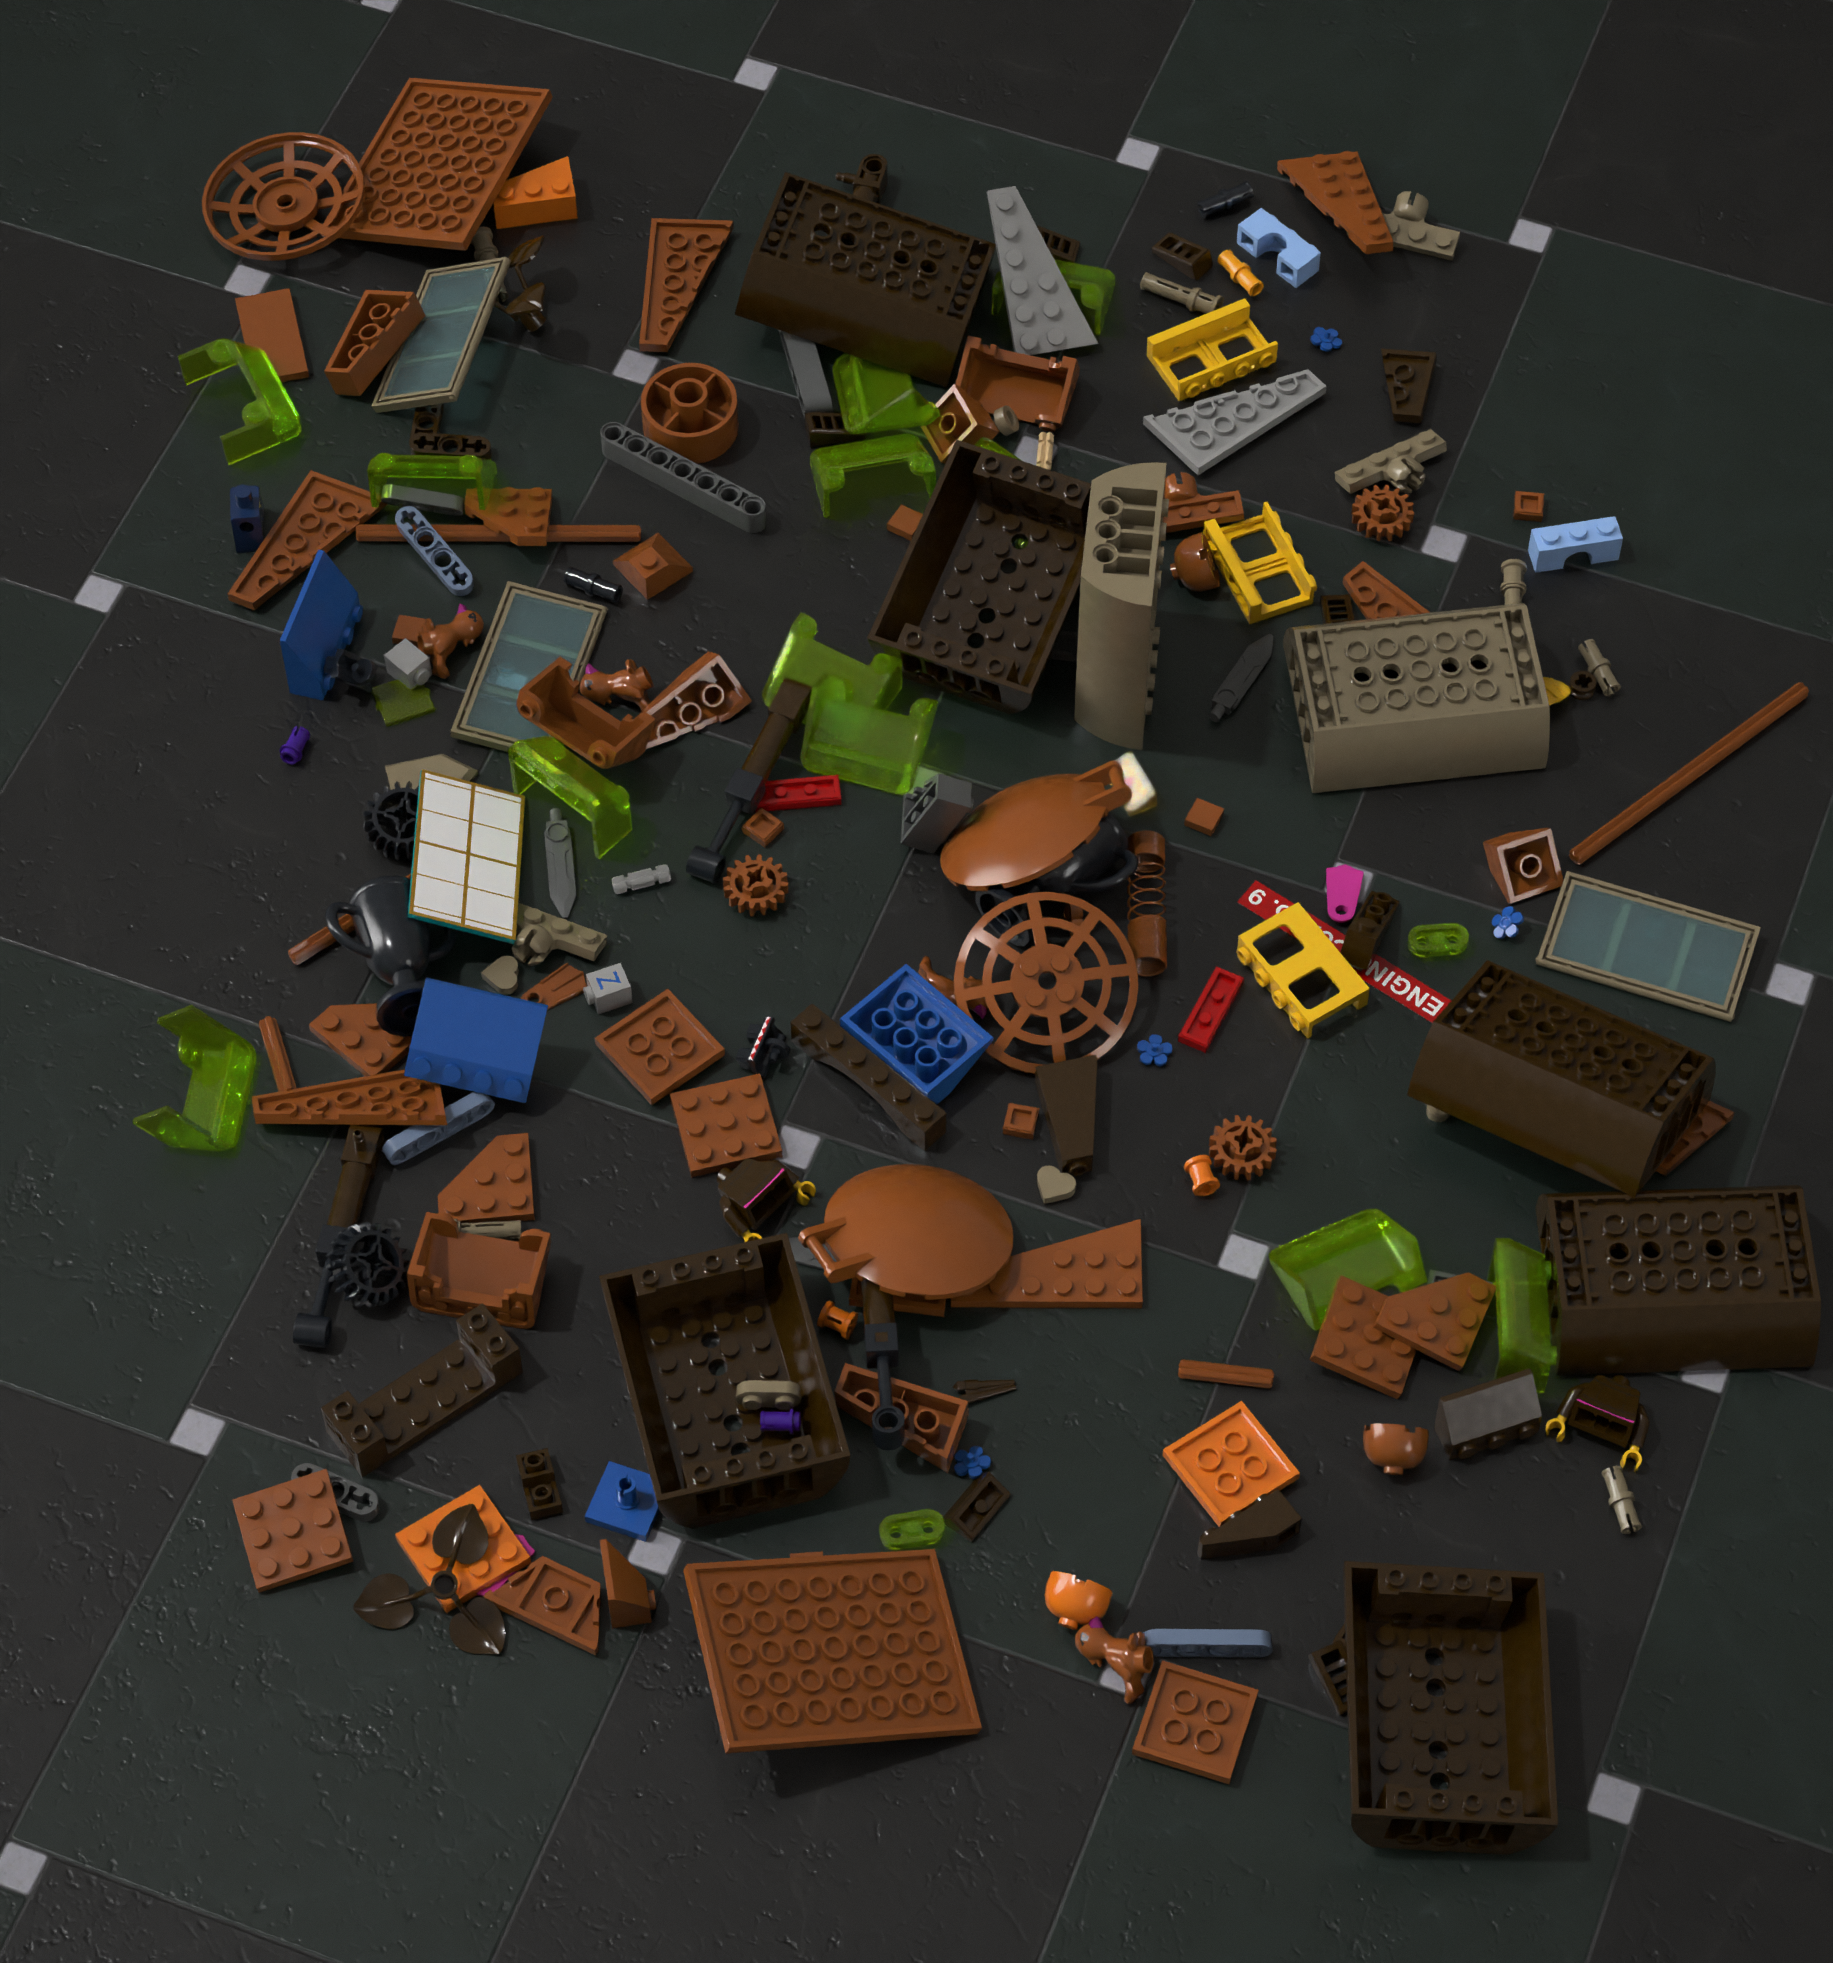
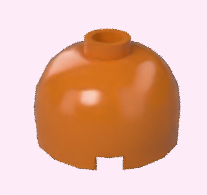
[1044,1571,1112,1630]

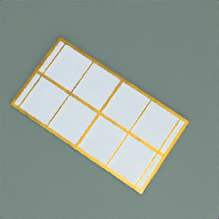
[407,769,525,944]

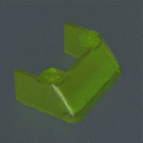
[177,338,302,465]
[508,735,632,859]
[132,1005,256,1152]
[1487,1238,1557,1393]

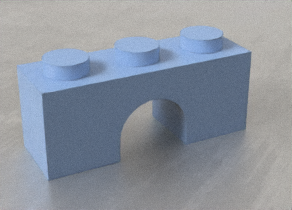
[1237,208,1321,288]
[1528,516,1623,573]

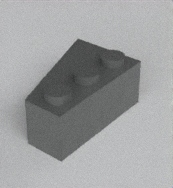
[901,773,974,853]

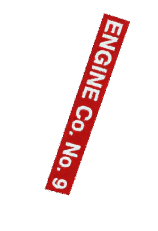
[1237,880,1451,1023]

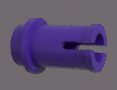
[280,726,310,764]
[760,1409,801,1435]

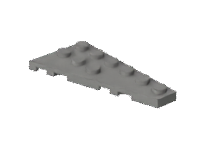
[987,186,1098,355]
[1143,369,1327,475]

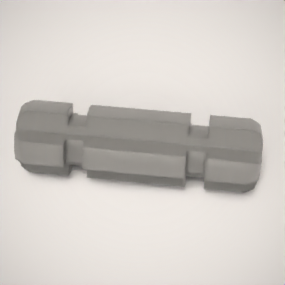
[612,864,671,894]

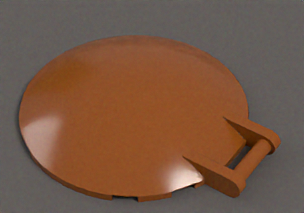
[940,760,1133,891]
[798,1164,1014,1300]

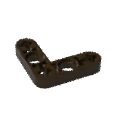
[409,389,492,465]

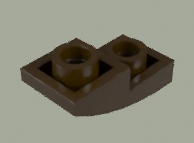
[516,1448,563,1520]

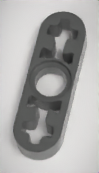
[381,484,465,516]
[291,1463,380,1522]

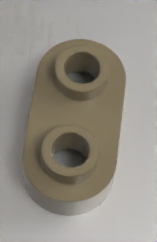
[736,1380,802,1410]

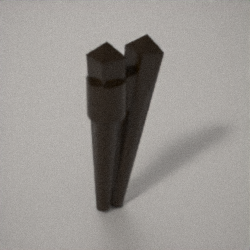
[953,1379,1016,1404]

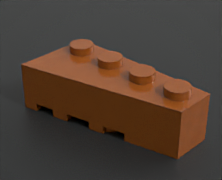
[324,290,426,396]
[834,1363,969,1473]

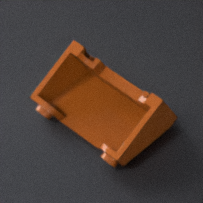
[956,336,1080,432]
[517,656,656,769]
[407,1212,551,1329]

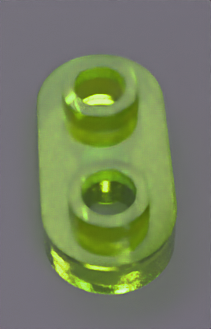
[1407,923,1469,957]
[879,1509,945,1550]

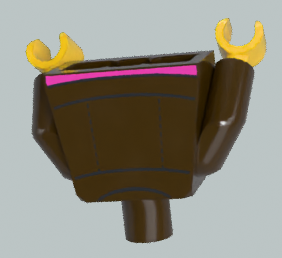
[717,1158,816,1242]
[1546,1375,1650,1472]

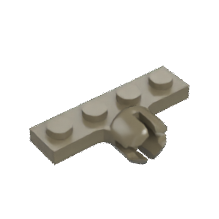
[1347,191,1460,261]
[1335,429,1447,494]
[512,903,608,966]

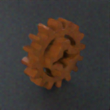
[1351,485,1414,541]
[723,854,789,916]
[1209,1115,1277,1180]

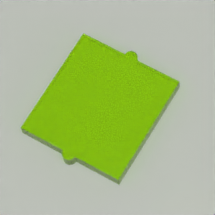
[372,679,435,727]

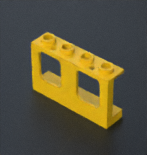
[1146,298,1278,401]
[1203,502,1317,624]
[1236,902,1370,1039]

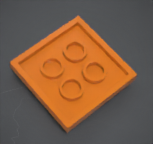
[1162,1401,1300,1527]
[395,1485,531,1613]

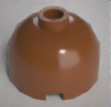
[1170,532,1221,592]
[1363,1423,1429,1475]

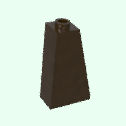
[1035,1055,1097,1176]

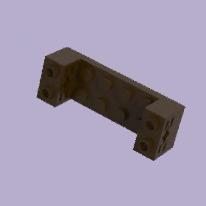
[321,1303,523,1478]

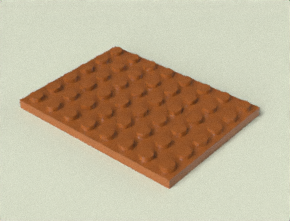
[324,78,553,251]
[683,1549,982,1754]

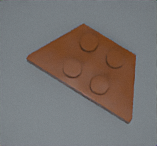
[483,1556,601,1656]

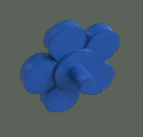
[1310,327,1342,352]
[1492,906,1524,939]
[1137,1035,1173,1066]
[954,1446,991,1479]

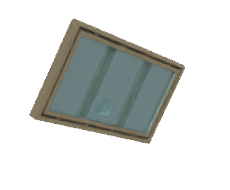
[371,257,511,413]
[451,581,608,763]
[1535,871,1761,1022]

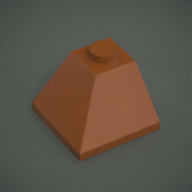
[918,384,999,464]
[612,533,693,600]
[1483,828,1564,904]
[600,1539,656,1628]

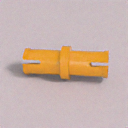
[1217,250,1264,296]

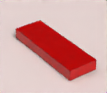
[755,775,842,812]
[1178,966,1244,1053]

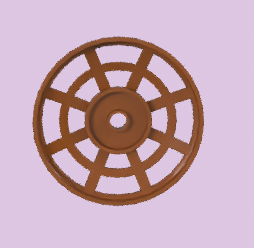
[202,132,365,261]
[953,892,1139,1075]

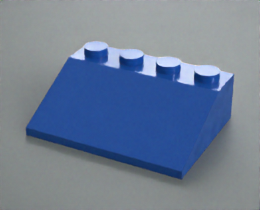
[280,550,363,700]
[840,964,993,1105]
[404,978,548,1103]

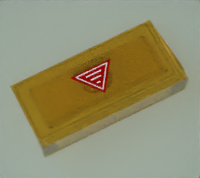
[1110,751,1157,816]

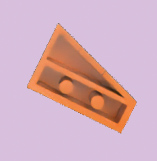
[493,156,578,229]

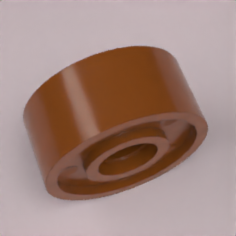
[641,363,739,464]

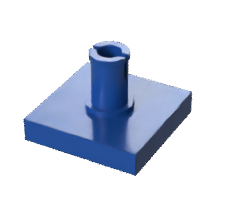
[585,1461,660,1542]

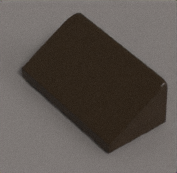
[941,1472,1011,1542]

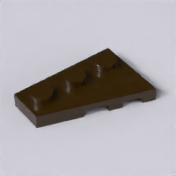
[1381,348,1437,423]

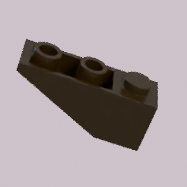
[1341,891,1400,970]
[1197,1489,1302,1559]

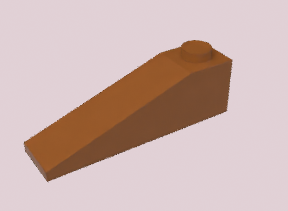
[634,651,752,749]

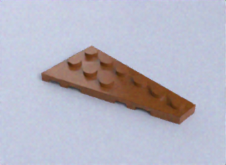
[1277,151,1393,254]
[639,218,734,352]
[228,470,387,610]
[1343,561,1487,672]
[252,1069,447,1125]
[951,1219,1143,1308]

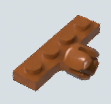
[1163,472,1244,533]

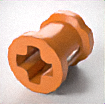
[1184,1155,1220,1196]
[817,1300,859,1339]

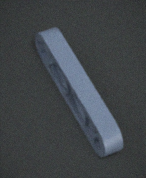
[395,506,474,596]
[382,1092,495,1165]
[1143,1629,1273,1658]

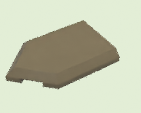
[385,754,478,814]

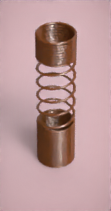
[1127,830,1167,976]

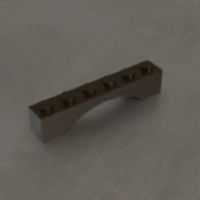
[790,1004,946,1151]

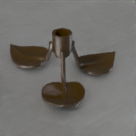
[451,235,546,332]
[353,1504,505,1654]

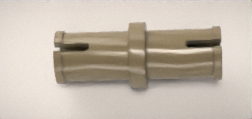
[1578,639,1621,696]
[1601,1466,1642,1534]

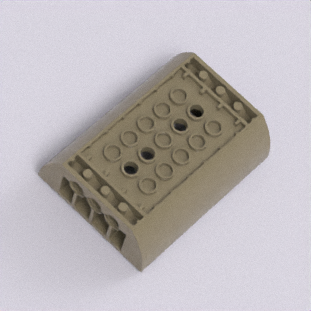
[1074,462,1169,750]
[1283,603,1550,793]

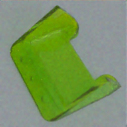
[992,259,1115,335]
[832,353,940,434]
[810,433,936,518]
[367,453,497,510]
[762,612,902,745]
[801,672,938,794]
[1268,1209,1427,1331]

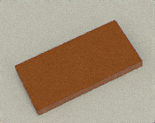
[235,288,309,387]

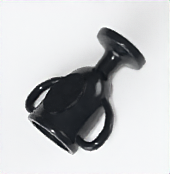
[976,812,1138,946]
[325,875,457,1037]

